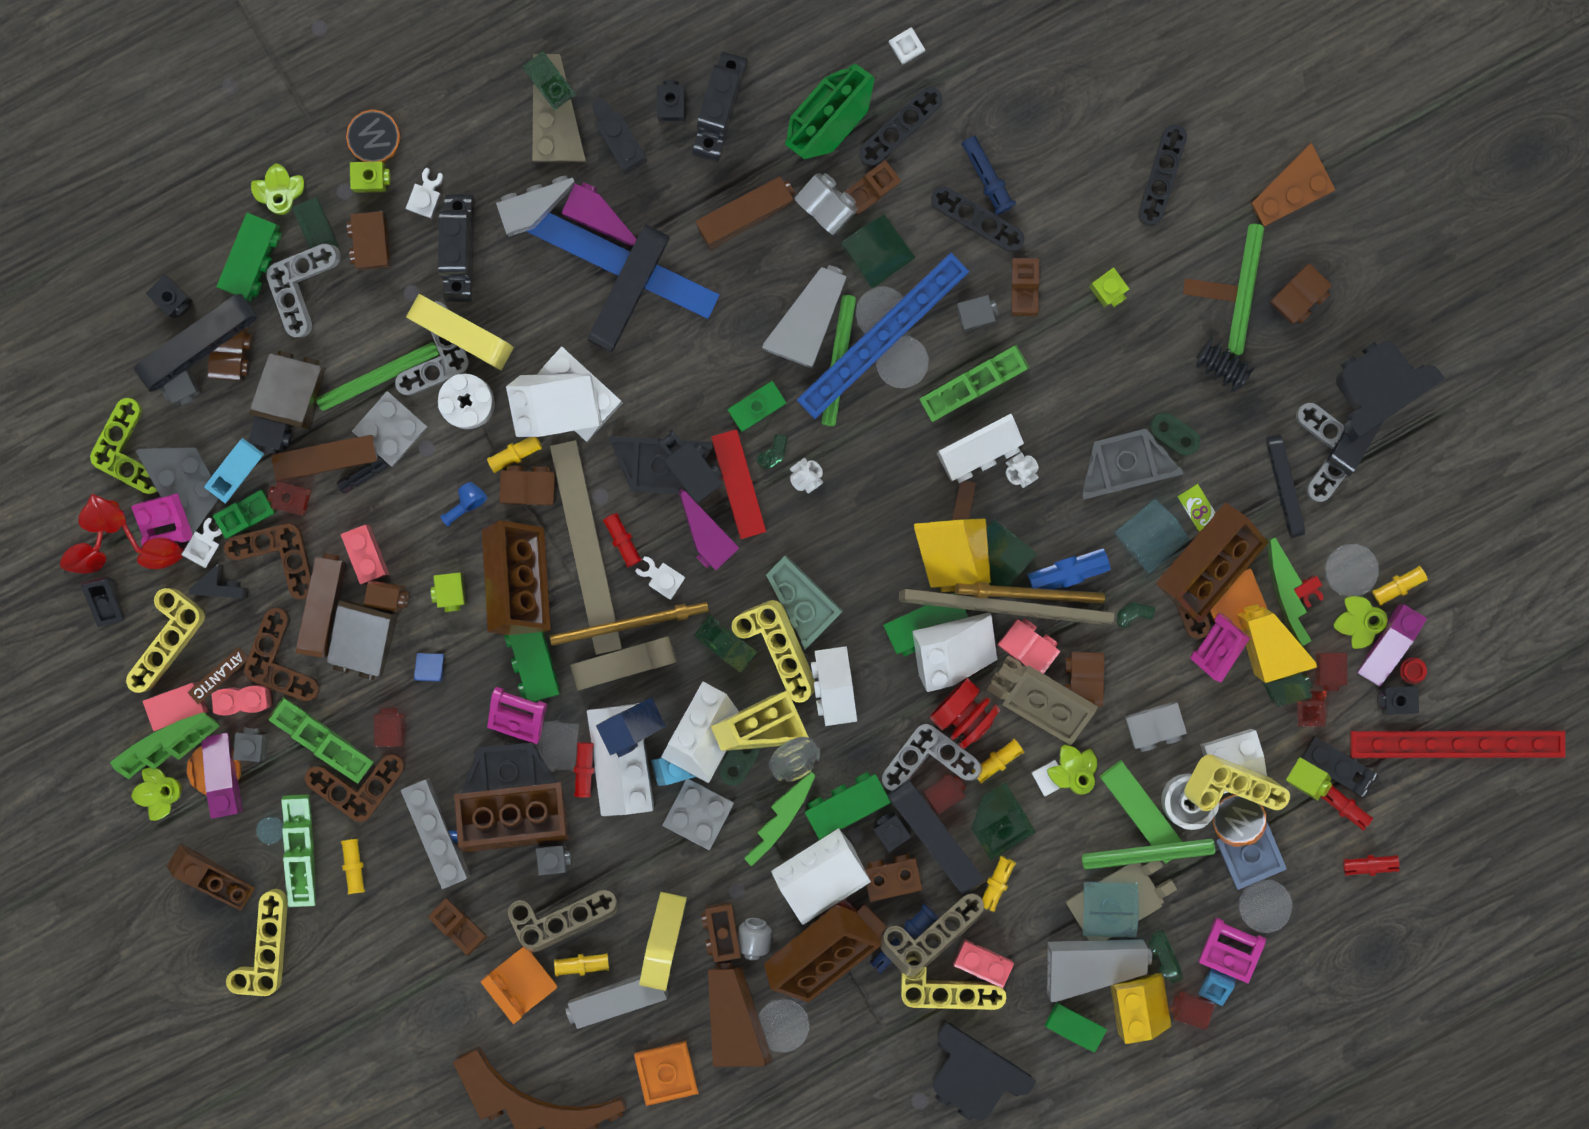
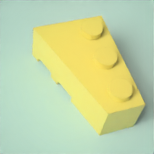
[710,690,809,751]

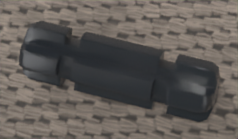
[337,457,387,494]

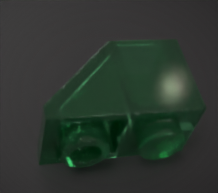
[522,51,576,111]
[694,614,757,673]
[1261,672,1313,707]

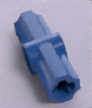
[1027,548,1111,590]

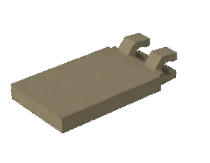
[987,655,1098,745]
[1065,861,1177,941]

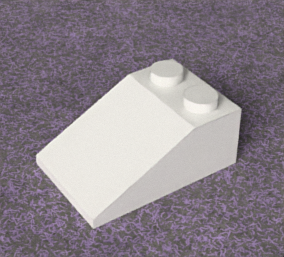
[506,373,602,437]
[912,612,997,692]

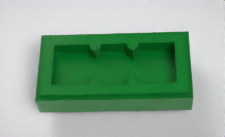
[727,381,787,432]

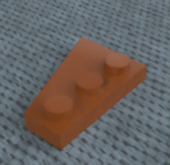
[1251,143,1335,227]

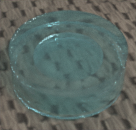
[256,817,283,844]

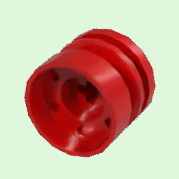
[929,678,1001,749]

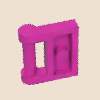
[131,493,192,545]
[1190,613,1250,682]
[487,687,547,744]
[1198,917,1266,984]

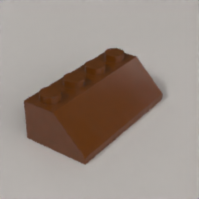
[1155,502,1269,623]
[482,520,551,635]
[454,782,569,853]
[764,905,882,1003]

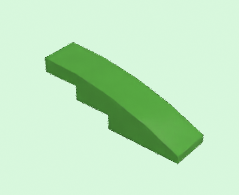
[920,345,1029,422]
[1267,538,1311,646]
[268,696,373,783]
[110,712,220,779]
[1099,760,1182,864]
[744,771,815,866]
[281,794,316,907]

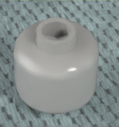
[737,918,772,960]

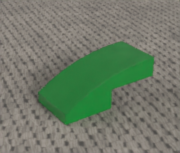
[213,490,277,539]
[1044,1002,1107,1053]

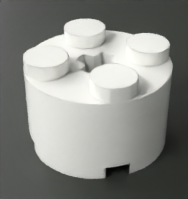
[438,374,495,429]
[1161,774,1219,830]

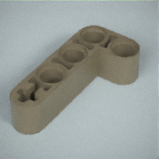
[570,636,677,691]
[508,890,619,952]
[881,894,984,976]

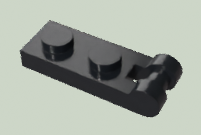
[1301,736,1379,798]

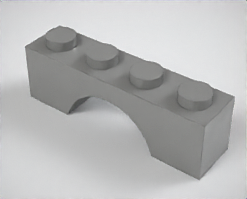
[401,778,471,889]

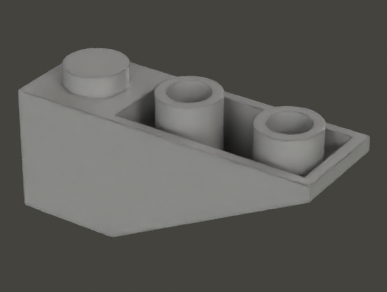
[496,176,575,237]

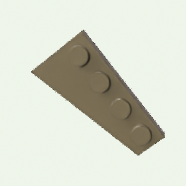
[532,54,587,163]

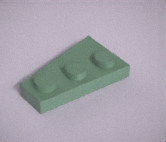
[766,555,843,649]

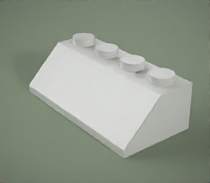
[587,703,654,816]

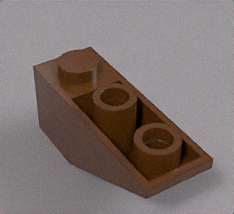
[166,844,255,911]

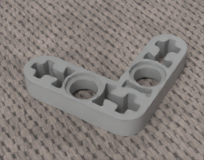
[266,244,341,337]
[395,301,470,396]
[1296,403,1346,502]
[882,724,982,791]

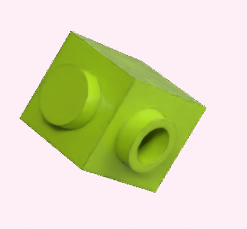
[350,162,391,193]
[1089,268,1129,308]
[431,573,467,612]
[1286,758,1332,801]

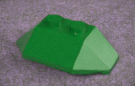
[785,64,875,159]

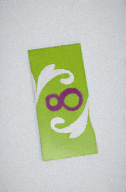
[1177,484,1215,532]

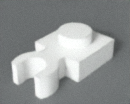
[406,168,444,219]
[182,518,222,568]
[635,557,686,600]

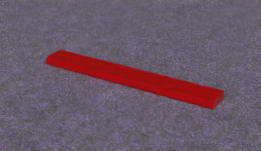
[1350,730,1565,758]

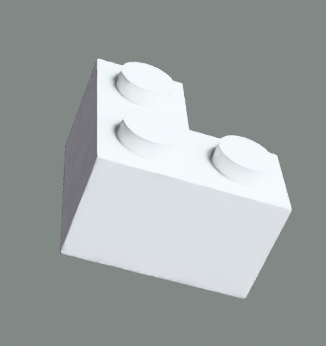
[811,646,857,726]

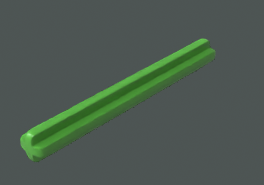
[1228,223,1264,355]
[822,295,856,426]
[316,342,440,411]
[1082,839,1215,869]

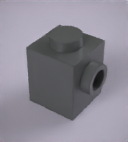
[956,295,998,332]
[160,368,201,407]
[233,727,268,762]
[536,843,572,875]

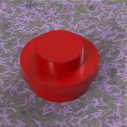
[1399,657,1427,684]

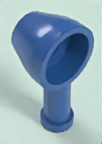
[440,482,488,526]

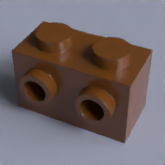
[347,211,391,271]
[864,853,922,902]
[701,901,741,962]

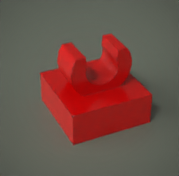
[1294,575,1323,608]

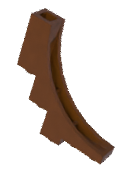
[453,1046,627,1129]

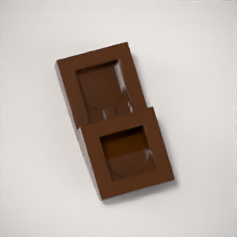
[842,160,901,216]
[1011,258,1039,316]
[428,898,488,956]

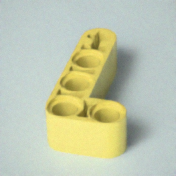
[406,294,514,370]
[126,588,205,693]
[732,600,816,703]
[1185,754,1290,811]
[226,889,288,996]
[639,892,687,991]
[901,956,1006,1010]

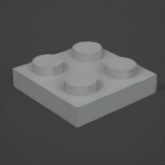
[352,391,428,467]
[662,779,734,850]

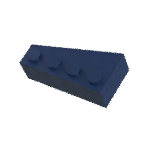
[596,697,666,758]

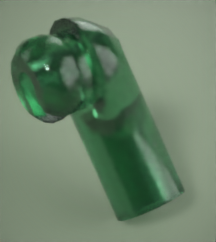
[756,434,788,469]
[1116,602,1155,628]

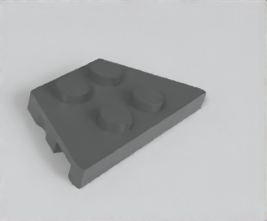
[1082,429,1183,500]
[136,448,219,535]

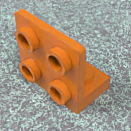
[480,947,557,1024]

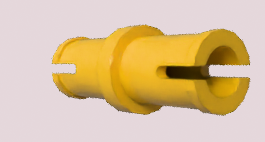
[487,437,542,473]
[1372,565,1428,606]
[972,738,1024,784]
[341,839,365,894]
[982,856,1016,912]
[554,953,609,976]

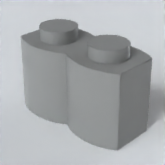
[794,173,858,235]
[1125,701,1187,752]

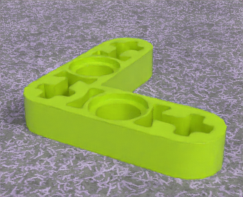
[90,398,158,494]

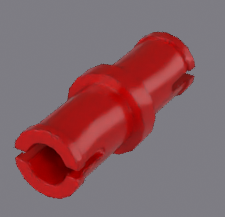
[602,513,642,568]
[573,742,595,797]
[1320,785,1373,831]
[1343,855,1400,876]

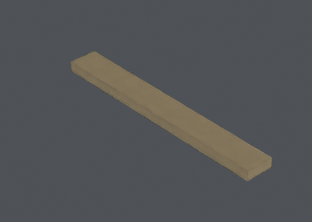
[550,440,622,655]
[899,589,1114,625]

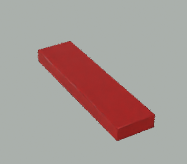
[711,429,766,539]

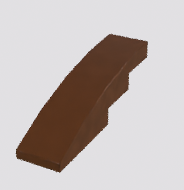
[271,435,378,482]

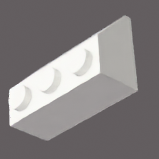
[538,347,623,442]
[936,414,1024,483]
[661,682,739,783]
[771,828,871,924]

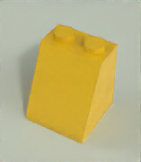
[914,519,991,592]
[1237,604,1317,683]
[1110,973,1171,1044]

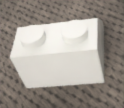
[1200,729,1267,794]

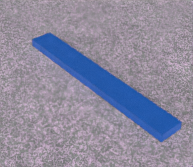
[525,213,720,319]
[796,252,969,420]

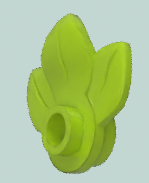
[251,164,304,215]
[1333,596,1388,649]
[1047,745,1097,795]
[131,767,182,821]

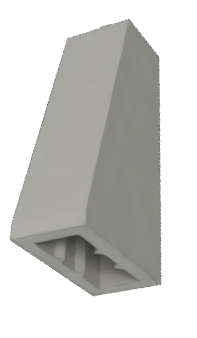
[762,265,847,368]
[1047,939,1152,1002]
[566,974,669,1029]

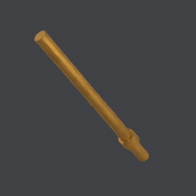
[955,582,1105,604]
[549,602,709,646]

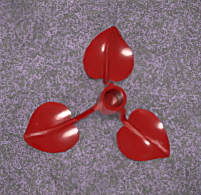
[60,494,185,574]

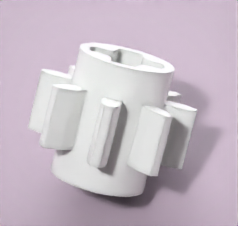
[1006,452,1039,488]
[790,458,823,493]

